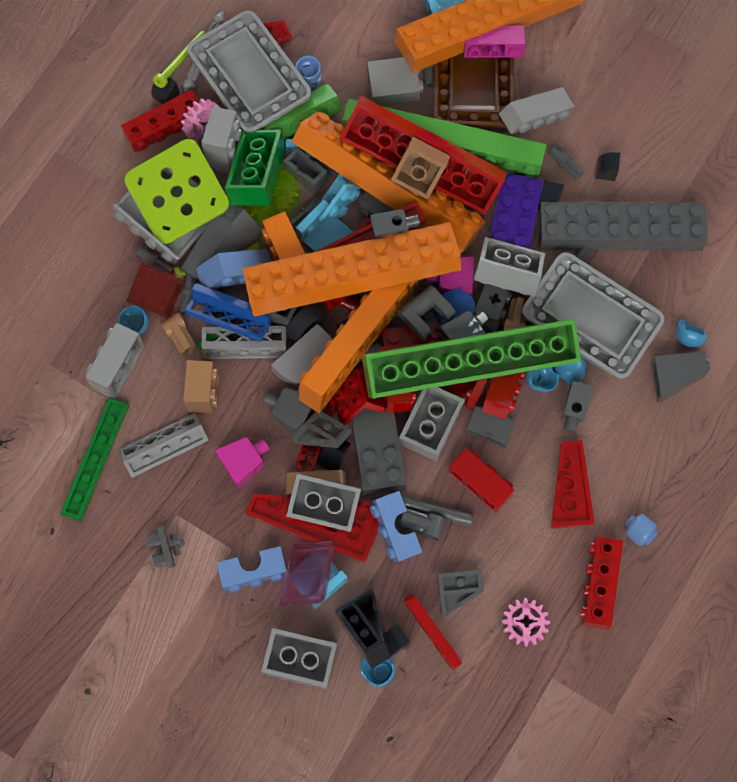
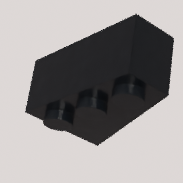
[335,588,391,669]

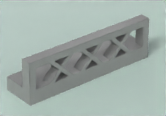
[202,326,286,359]
[118,413,209,478]

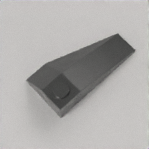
[181,205,262,280]

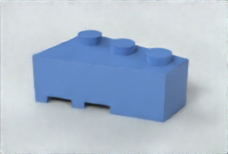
[196,249,272,289]

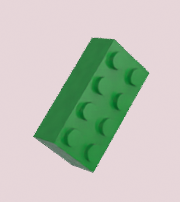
[225,130,286,206]

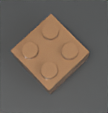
[391,137,450,199]
[183,360,220,414]

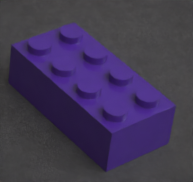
[490,173,543,249]

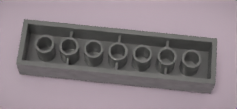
[538,202,708,251]

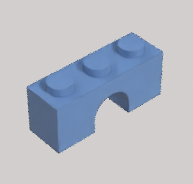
[370,491,422,562]
[217,546,288,593]

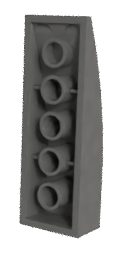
[347,373,406,496]

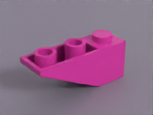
[464,26,525,58]

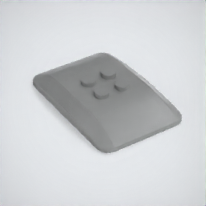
[188,11,311,132]
[522,252,664,379]

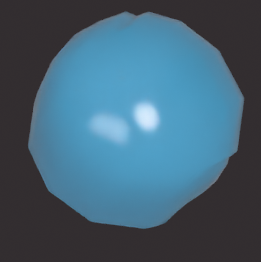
[118,305,150,335]
[675,319,708,348]
[554,356,587,384]
[526,367,559,393]
[360,658,396,687]

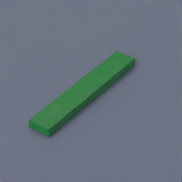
[60,397,129,522]

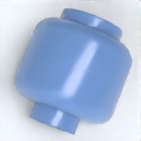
[625,514,658,546]

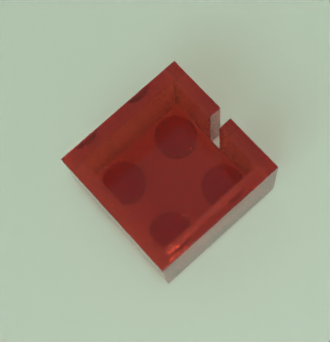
[126,263,185,318]

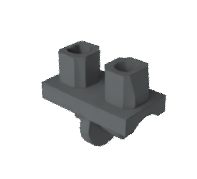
[147,526,185,568]

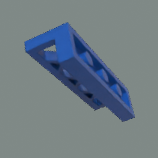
[185,283,271,342]

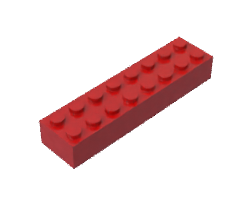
[339,96,507,215]

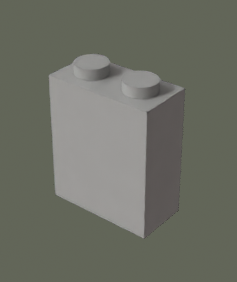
[367,57,423,105]

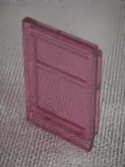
[280,541,334,606]

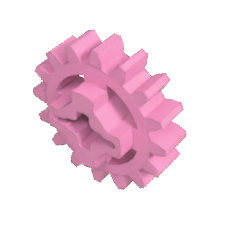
[181,99,219,142]
[501,598,550,647]

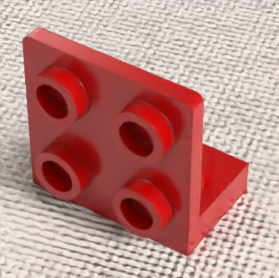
[333,368,386,425]
[439,378,490,411]

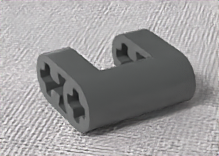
[398,285,456,341]

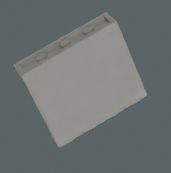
[111,168,216,265]

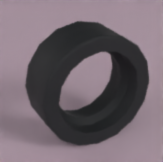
[286,304,325,342]

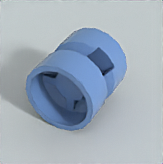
[295,56,322,92]

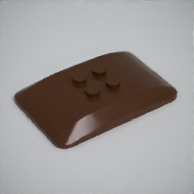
[433,52,514,128]

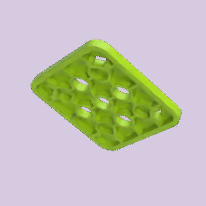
[125,139,230,244]

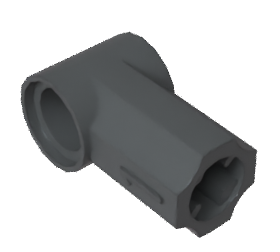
[400,508,446,541]

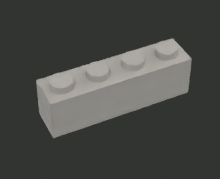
[499,87,575,134]

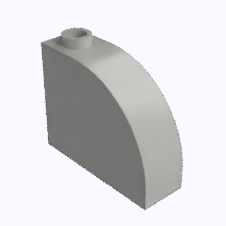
[271,324,333,388]

